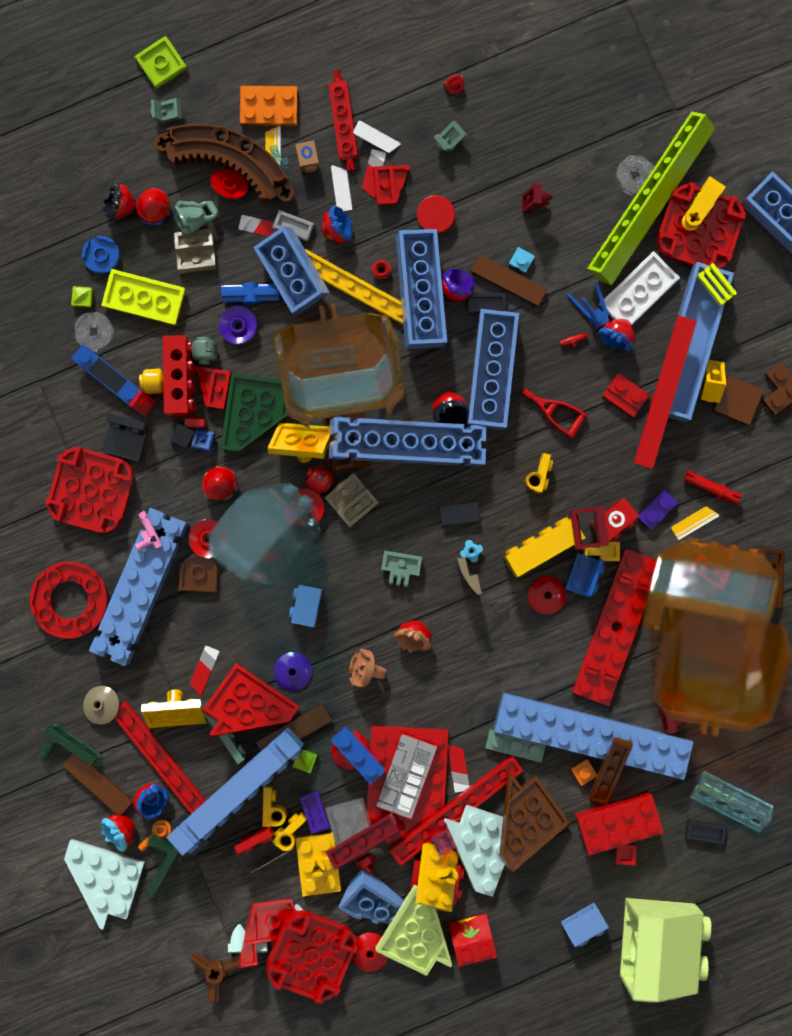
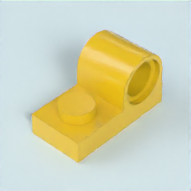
[263,785,287,827]

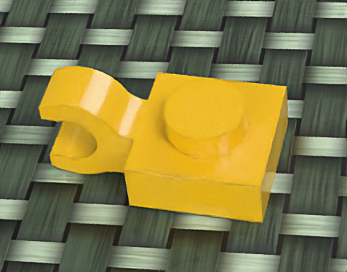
[585,542,620,561]

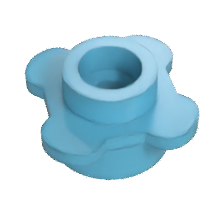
[460,540,483,562]

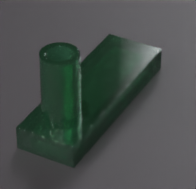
[37,723,101,766]
[145,834,179,898]

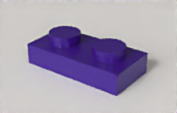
[638,490,678,531]

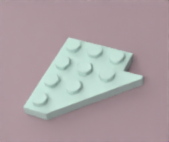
[64,839,145,930]

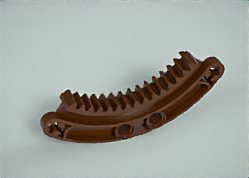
[154,124,295,203]

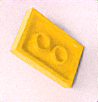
[268,423,333,463]
[141,690,206,728]
[295,832,341,896]
[416,843,458,912]

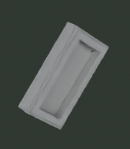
[272,210,315,242]

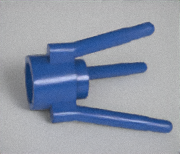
[568,282,610,328]

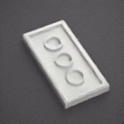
[599,251,680,325]

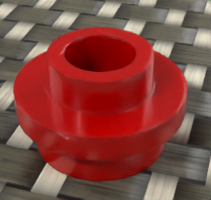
[372,260,391,279]

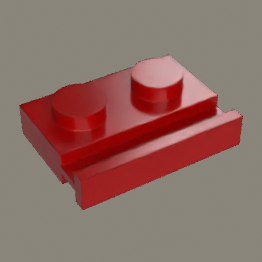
[602,373,649,418]

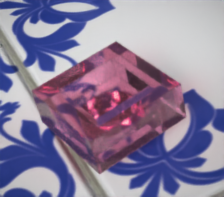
[431,829,457,856]

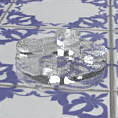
[615,155,654,195]
[74,312,114,351]

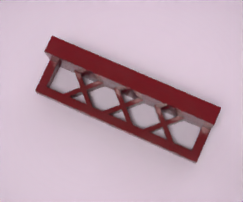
[326,813,406,870]

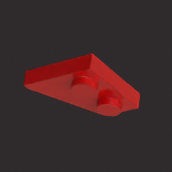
[373,165,410,206]

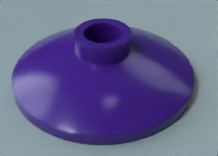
[219,306,257,344]
[274,652,312,691]

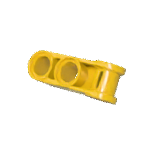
[682,176,726,231]

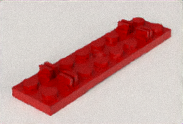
[572,548,661,706]

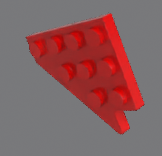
[202,663,300,737]

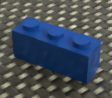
[331,725,385,785]

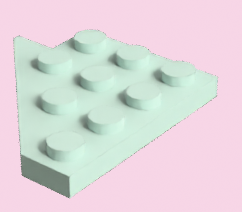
[444,805,505,897]

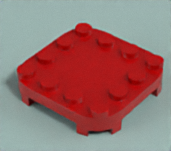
[657,182,746,269]
[45,447,134,533]
[266,910,358,1003]

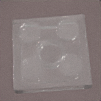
[326,797,371,846]

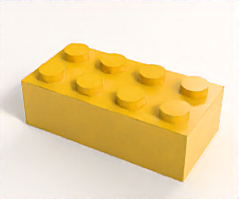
[503,517,585,577]

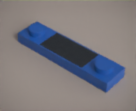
[71,344,143,405]

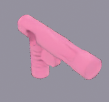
[136,511,163,551]

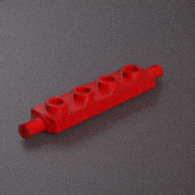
[329,70,359,172]

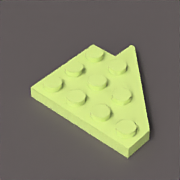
[376,885,452,976]

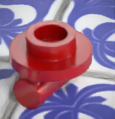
[443,75,465,94]

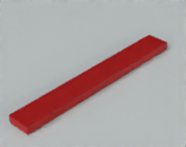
[633,315,697,469]
[114,701,217,827]
[388,755,523,867]

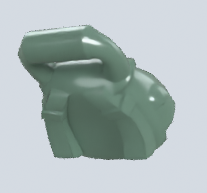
[174,201,219,234]

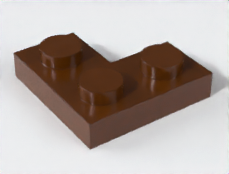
[762,362,792,416]

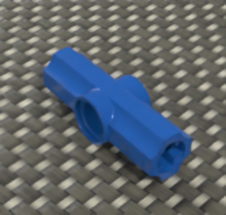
[221,282,280,305]

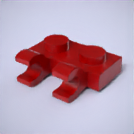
[234,826,274,854]

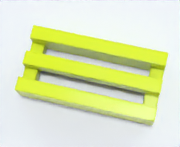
[696,263,737,306]

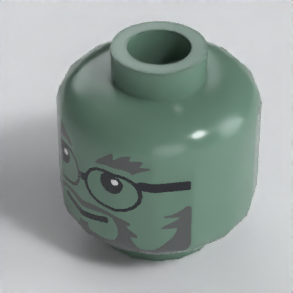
[192,337,217,365]

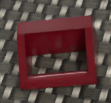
[570,506,609,550]

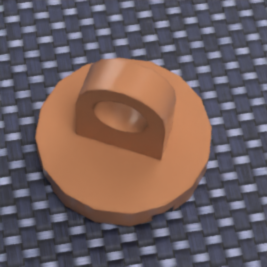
[349,649,387,688]

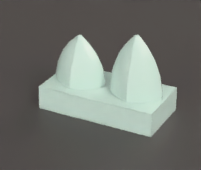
[228,924,269,954]

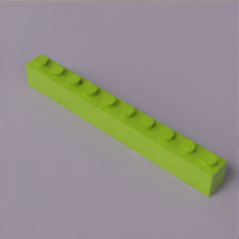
[587,112,716,285]

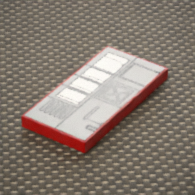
[375,732,438,820]

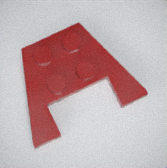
[238,898,296,968]

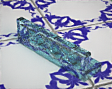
[690,771,773,833]

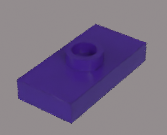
[299,790,330,834]

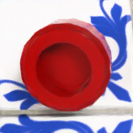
[355,852,375,873]

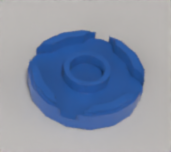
[82,236,121,275]

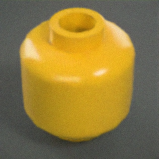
[139,368,164,394]

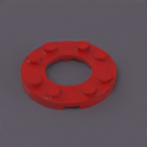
[30,562,108,639]

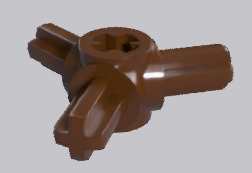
[190,952,240,1003]

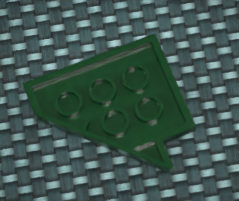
[220,373,302,452]

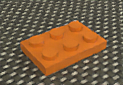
[240,86,298,126]

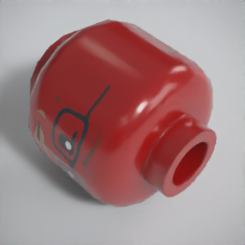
[305,465,334,494]

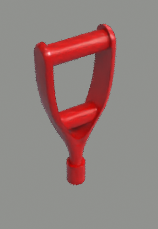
[522,388,588,439]

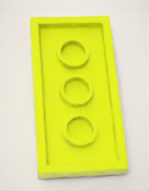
[101,269,186,326]

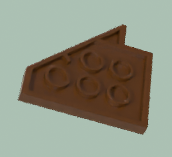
[499,774,570,872]

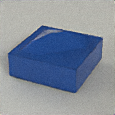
[191,429,216,452]

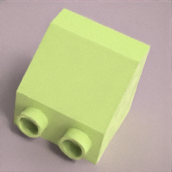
[620,898,711,1002]

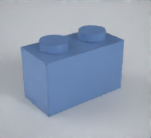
[289,585,323,627]
[561,903,609,947]

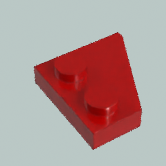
[195,366,232,410]

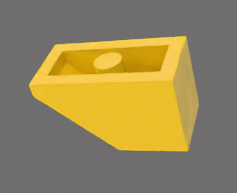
[700,360,726,403]

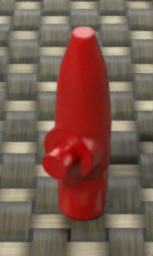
[559,334,589,347]

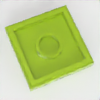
[134,36,187,89]

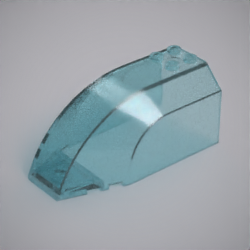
[208,483,320,585]

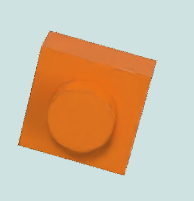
[570,758,597,786]

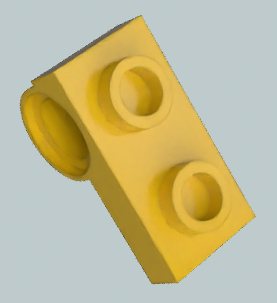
[525,453,553,493]
[272,812,306,851]

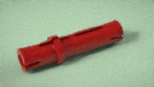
[683,470,742,505]

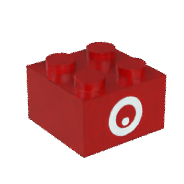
[589,498,639,542]

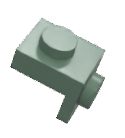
[151,98,182,124]
[434,121,467,151]

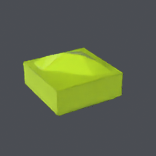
[71,286,93,308]
[292,748,318,773]

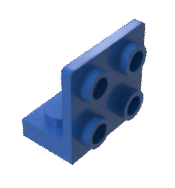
[565,553,605,597]

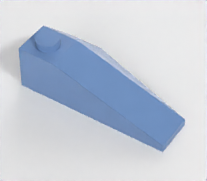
[339,868,404,925]

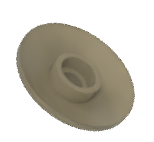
[83,686,120,725]

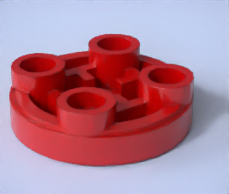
[417,195,455,234]

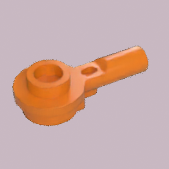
[138,820,172,852]

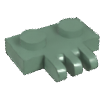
[381,551,422,587]

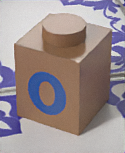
[295,140,320,173]

